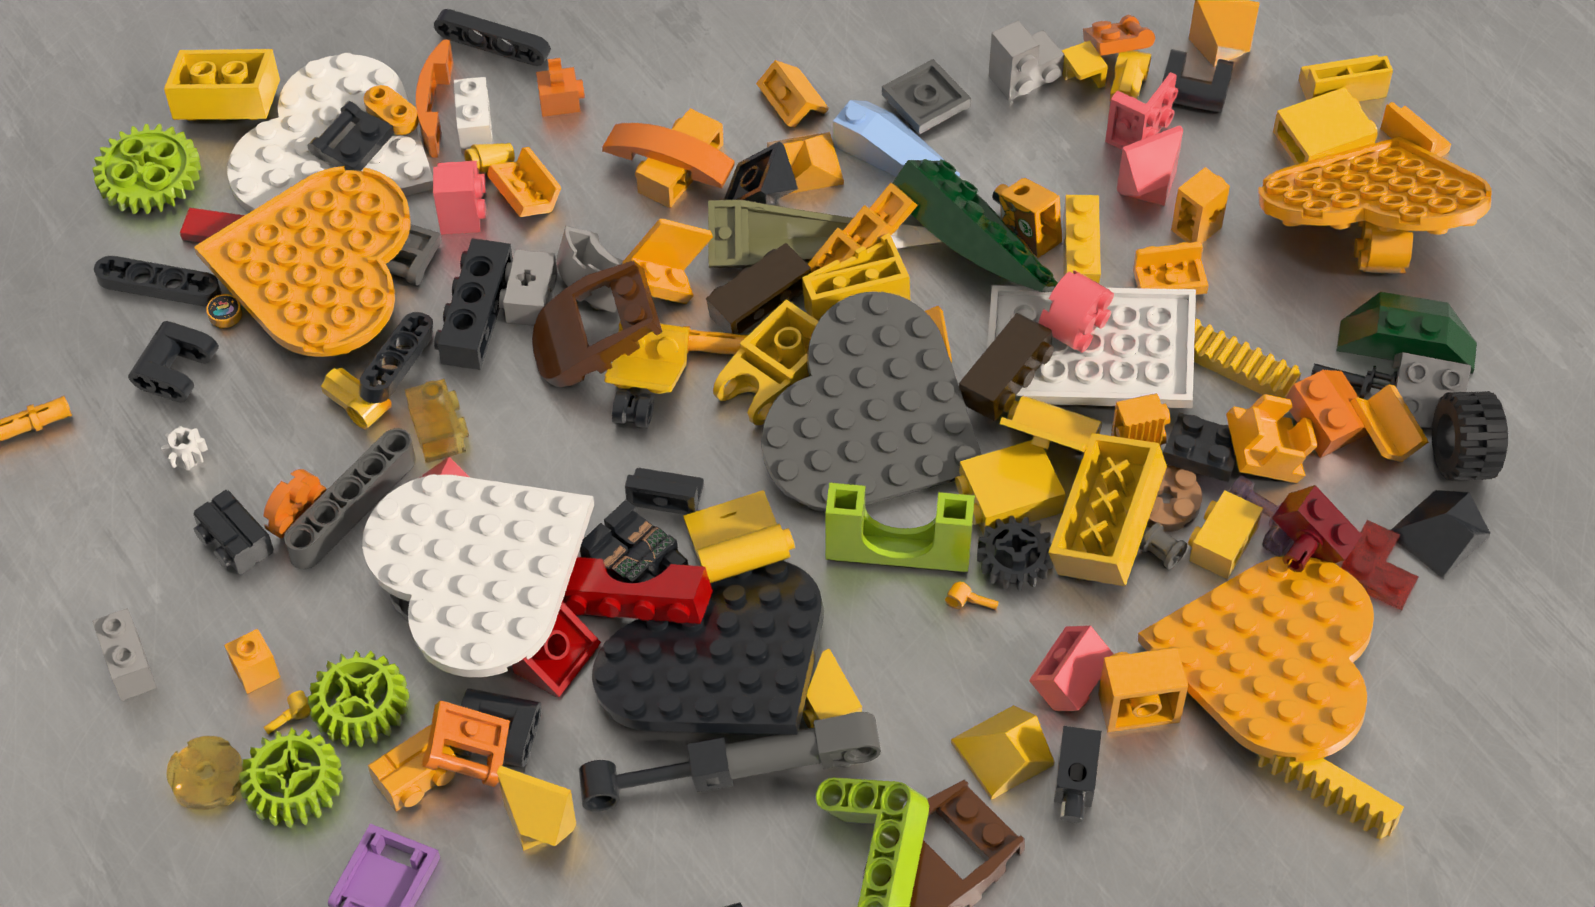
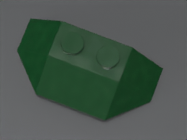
[1336,292,1477,374]

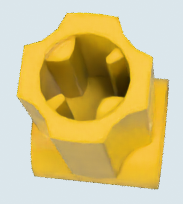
[1109,50,1152,102]
[321,368,392,430]

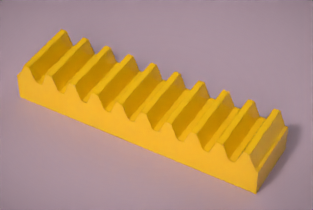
[1194,318,1301,398]
[1258,754,1404,840]

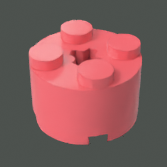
[1039,270,1114,353]

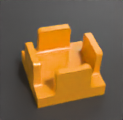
[1226,394,1317,483]

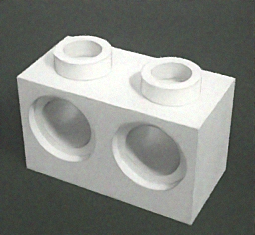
[454,77,493,154]

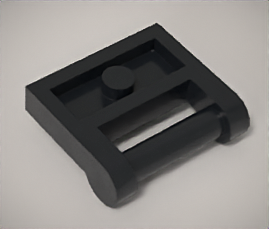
[307,101,394,171]

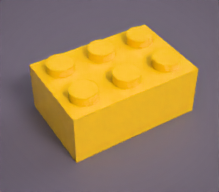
[164,49,280,121]

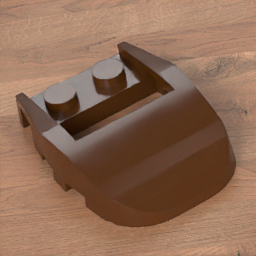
[532,260,662,387]
[863,779,1025,907]

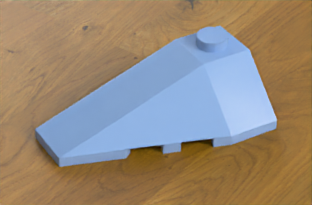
[833,100,960,177]

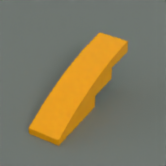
[808,182,918,273]

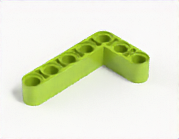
[816,777,929,907]

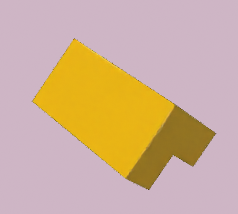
[1298,55,1393,102]

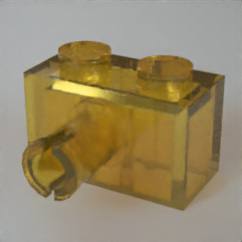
[404,379,469,463]

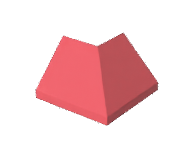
[1117,125,1183,206]

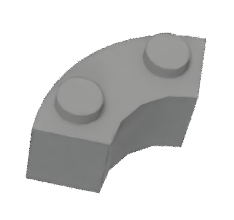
[556,226,624,313]

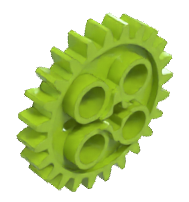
[92,124,201,214]

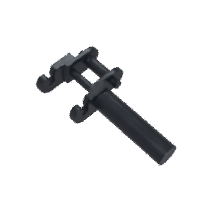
[1311,363,1397,399]

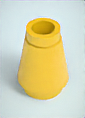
[464,143,515,174]

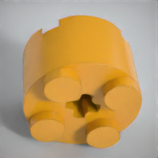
[1354,220,1413,274]

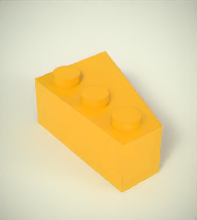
[802,233,910,321]

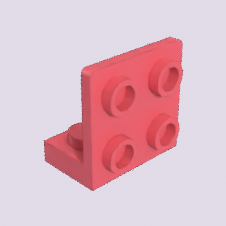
[1105,72,1178,150]

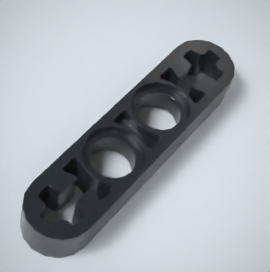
[434,9,551,66]
[94,256,222,306]
[359,312,433,404]

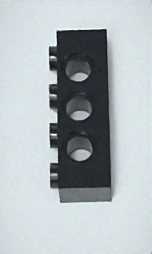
[434,238,513,370]

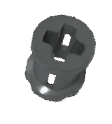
[1139,523,1187,569]

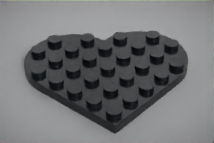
[592,560,824,735]

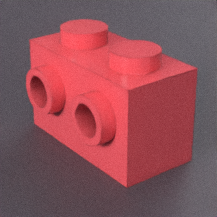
[1029,625,1113,711]

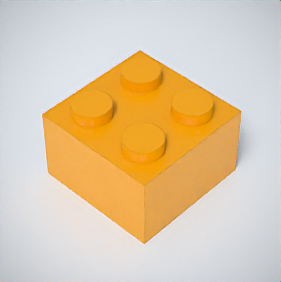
[1098,647,1188,733]

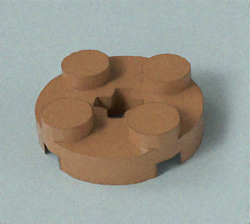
[1146,465,1202,532]

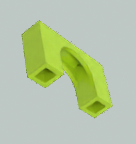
[825,483,975,572]

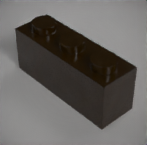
[706,243,811,335]
[959,313,1054,422]

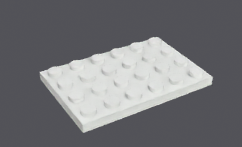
[987,285,1196,408]

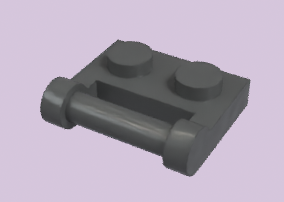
[386,224,442,285]

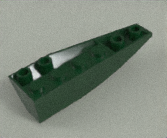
[892,159,1058,292]

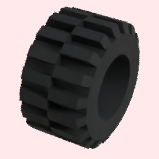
[1432,391,1508,481]

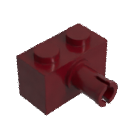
[1272,485,1362,572]

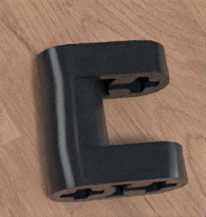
[1162,49,1234,113]
[128,321,219,403]
[450,688,542,767]

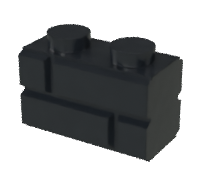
[193,489,274,575]

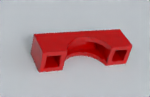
[562,557,713,624]

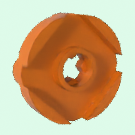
[263,469,327,538]

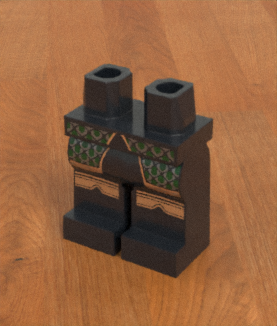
[580,500,688,583]

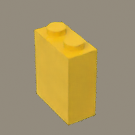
[1273,87,1378,164]
[955,440,1066,535]

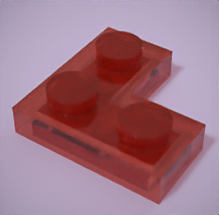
[1341,520,1419,610]

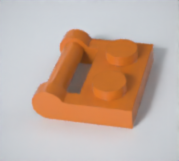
[1083,15,1155,56]
[422,700,510,787]

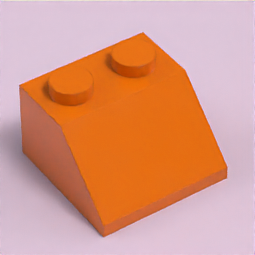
[1285,370,1369,458]

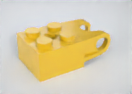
[713,299,819,425]

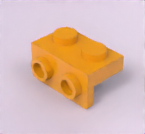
[487,147,561,217]
[1133,242,1209,295]

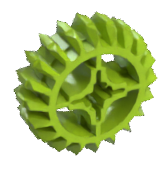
[308,650,410,748]
[239,727,343,829]

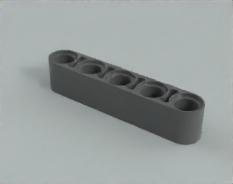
[284,428,416,569]

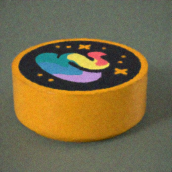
[206,294,242,328]

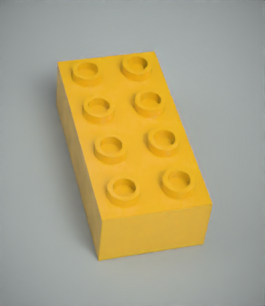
[1048,433,1167,586]

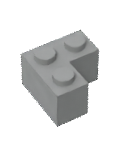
[988,20,1064,100]

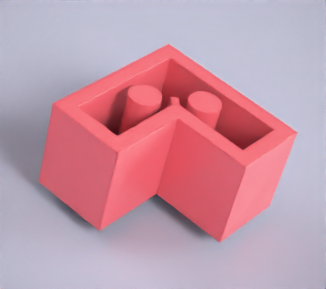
[433,161,486,235]

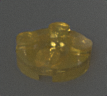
[166,736,244,810]

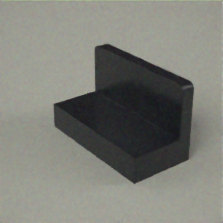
[625,468,704,515]

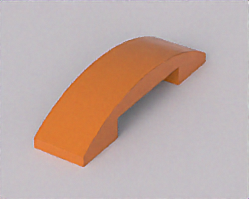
[416,40,453,158]
[602,123,735,189]

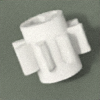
[161,426,208,470]

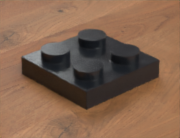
[1163,412,1237,483]

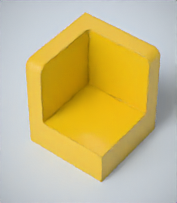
[1062,40,1108,88]

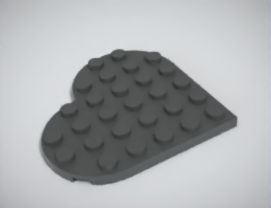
[761,292,982,512]

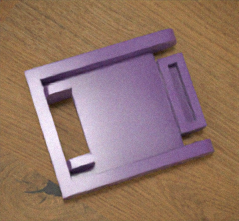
[328,824,440,907]

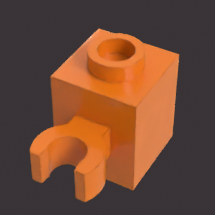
[536,58,585,117]

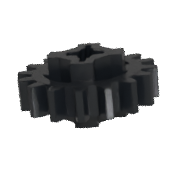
[977,516,1053,591]

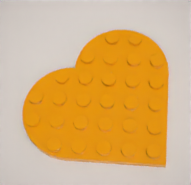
[1258,136,1492,235]
[194,166,411,357]
[1138,557,1374,762]

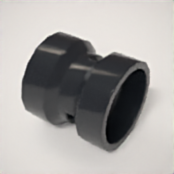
[612,389,654,429]

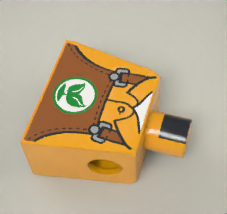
[992,178,1062,258]

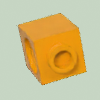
[224,628,280,694]

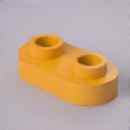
[363,85,419,135]

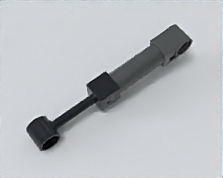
[579,712,881,811]

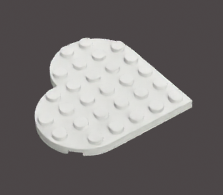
[227,53,433,213]
[362,474,595,677]

